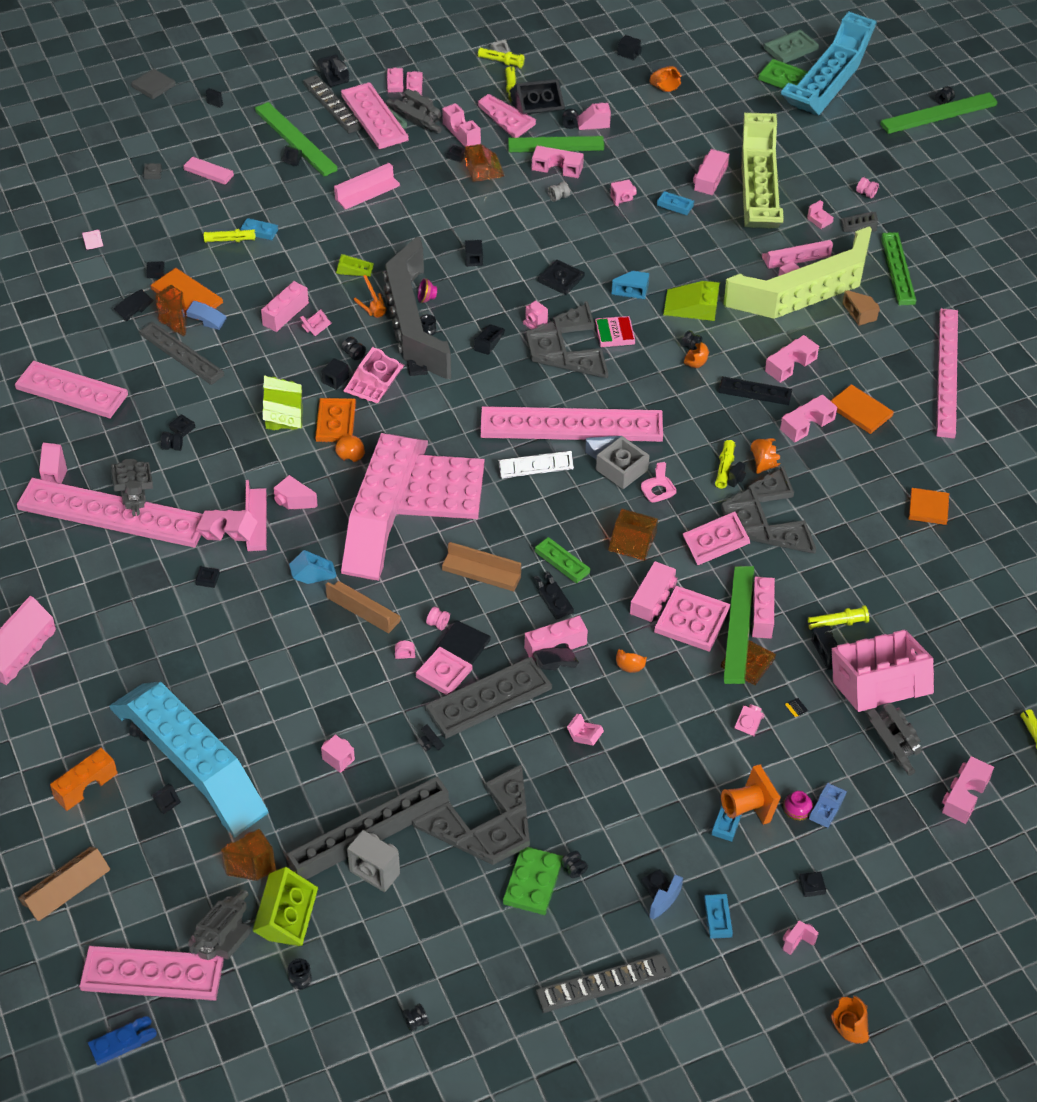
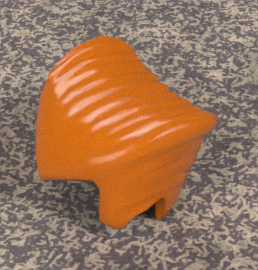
[650,66,681,92]
[751,438,780,474]
[831,996,869,1044]

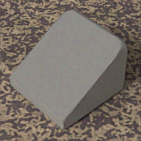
[490,39,511,56]

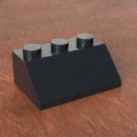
[509,79,565,114]

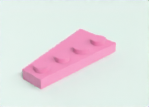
[478,94,536,138]

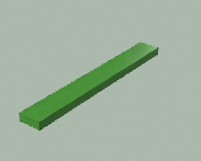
[880,92,997,134]
[255,102,337,177]
[724,566,755,684]

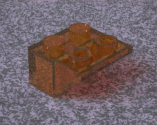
[465,144,504,182]
[156,285,187,337]
[609,509,658,561]
[221,829,276,881]

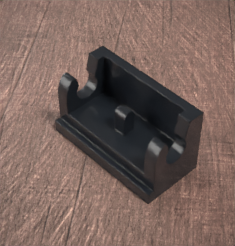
[811,625,838,670]

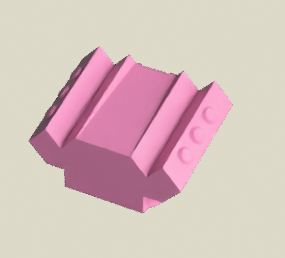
[344,347,405,403]

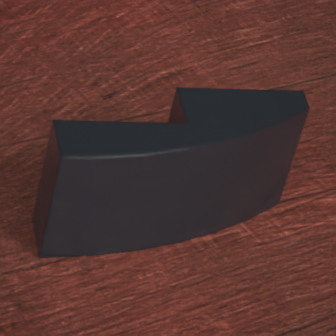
[113,289,154,322]
[533,648,579,671]

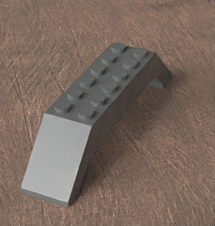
[383,237,451,379]

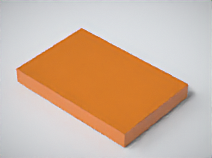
[831,384,894,434]
[316,398,356,442]

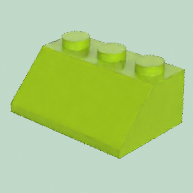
[253,867,318,946]

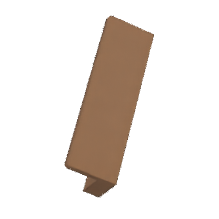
[442,542,521,591]
[326,581,401,633]
[18,846,110,921]

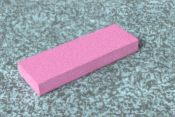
[184,157,234,185]

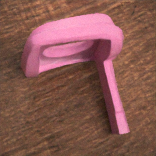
[641,462,676,503]

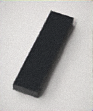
[719,376,792,405]

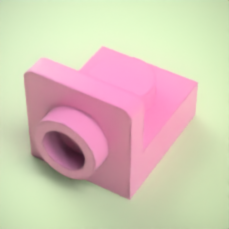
[807,200,834,229]

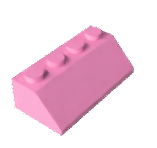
[0,596,56,685]

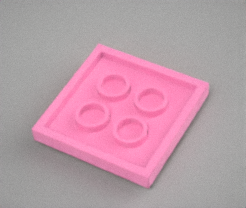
[654,586,731,652]

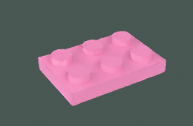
[683,512,750,566]

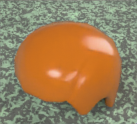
[684,342,709,368]
[335,435,365,462]
[616,649,647,673]

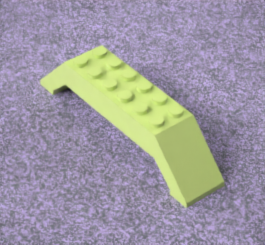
[742,113,784,228]
[723,226,872,319]

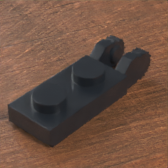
[533,571,574,620]

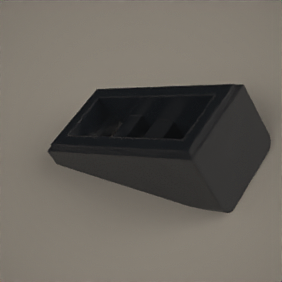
[474,324,505,355]

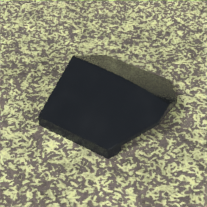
[317,54,349,88]

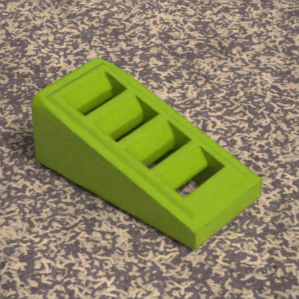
[336,254,374,276]

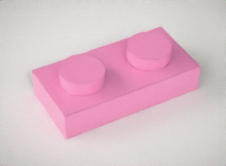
[387,68,403,92]
[406,72,423,96]

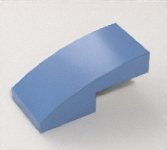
[186,301,227,330]
[809,783,847,828]
[650,875,683,919]

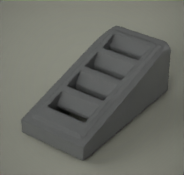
[842,212,878,232]

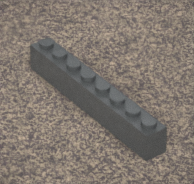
[287,776,449,880]

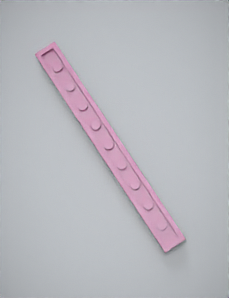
[937,309,958,438]

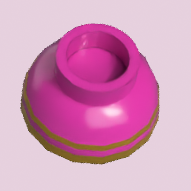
[417,278,437,303]
[783,791,813,820]

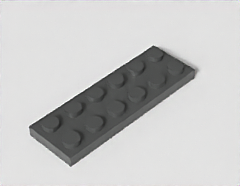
[426,657,552,739]

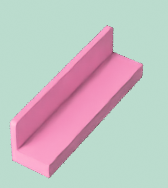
[334,163,400,209]
[762,240,833,269]
[246,480,267,551]

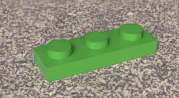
[535,537,590,584]

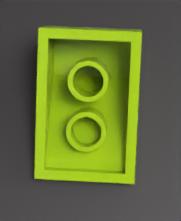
[664,281,720,321]

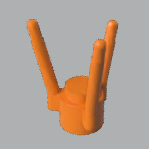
[354,275,387,318]

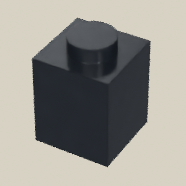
[617,35,642,60]
[465,240,483,267]
[321,358,349,390]

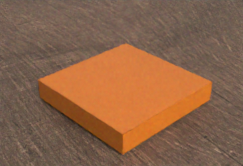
[909,488,949,525]

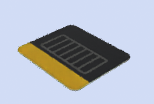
[785,698,808,717]

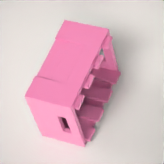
[832,630,934,712]

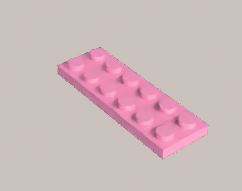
[341,82,408,149]
[15,361,128,418]
[80,946,224,1000]

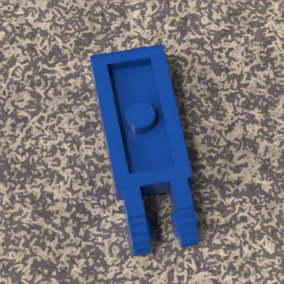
[88,1016,157,1065]

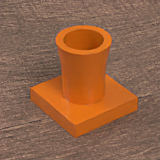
[721,765,781,825]

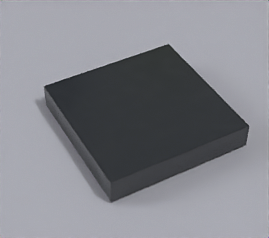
[538,259,585,295]
[436,620,491,665]

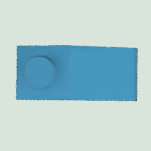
[612,271,650,299]
[289,550,337,584]

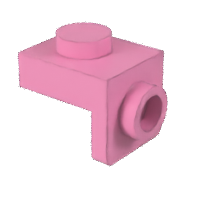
[300,310,331,336]
[735,704,765,736]
[567,714,604,745]
[783,920,818,955]

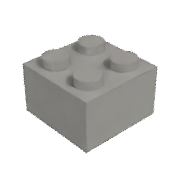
[596,436,649,489]
[347,830,400,892]

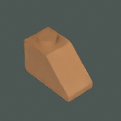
[842,290,880,325]

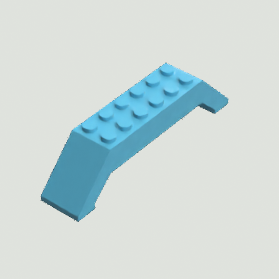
[781,12,876,115]
[109,682,268,837]

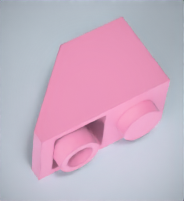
[39,443,67,484]

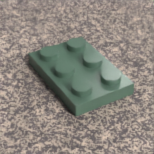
[764,29,819,63]

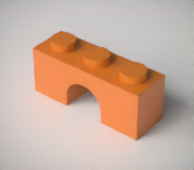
[50,748,118,811]

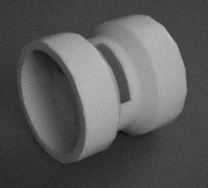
[548,181,570,202]

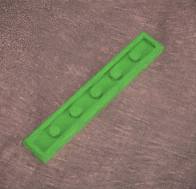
[508,136,604,152]
[881,233,916,305]

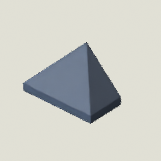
[585,436,621,460]

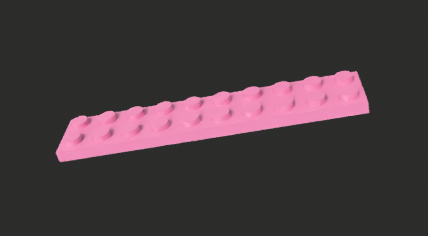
[481,407,663,442]
[17,478,203,548]

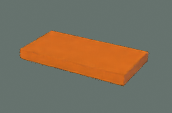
[151,268,223,320]

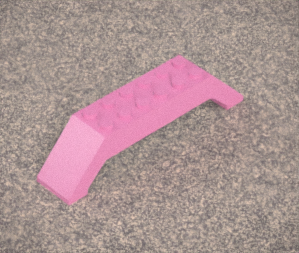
[341,433,428,581]

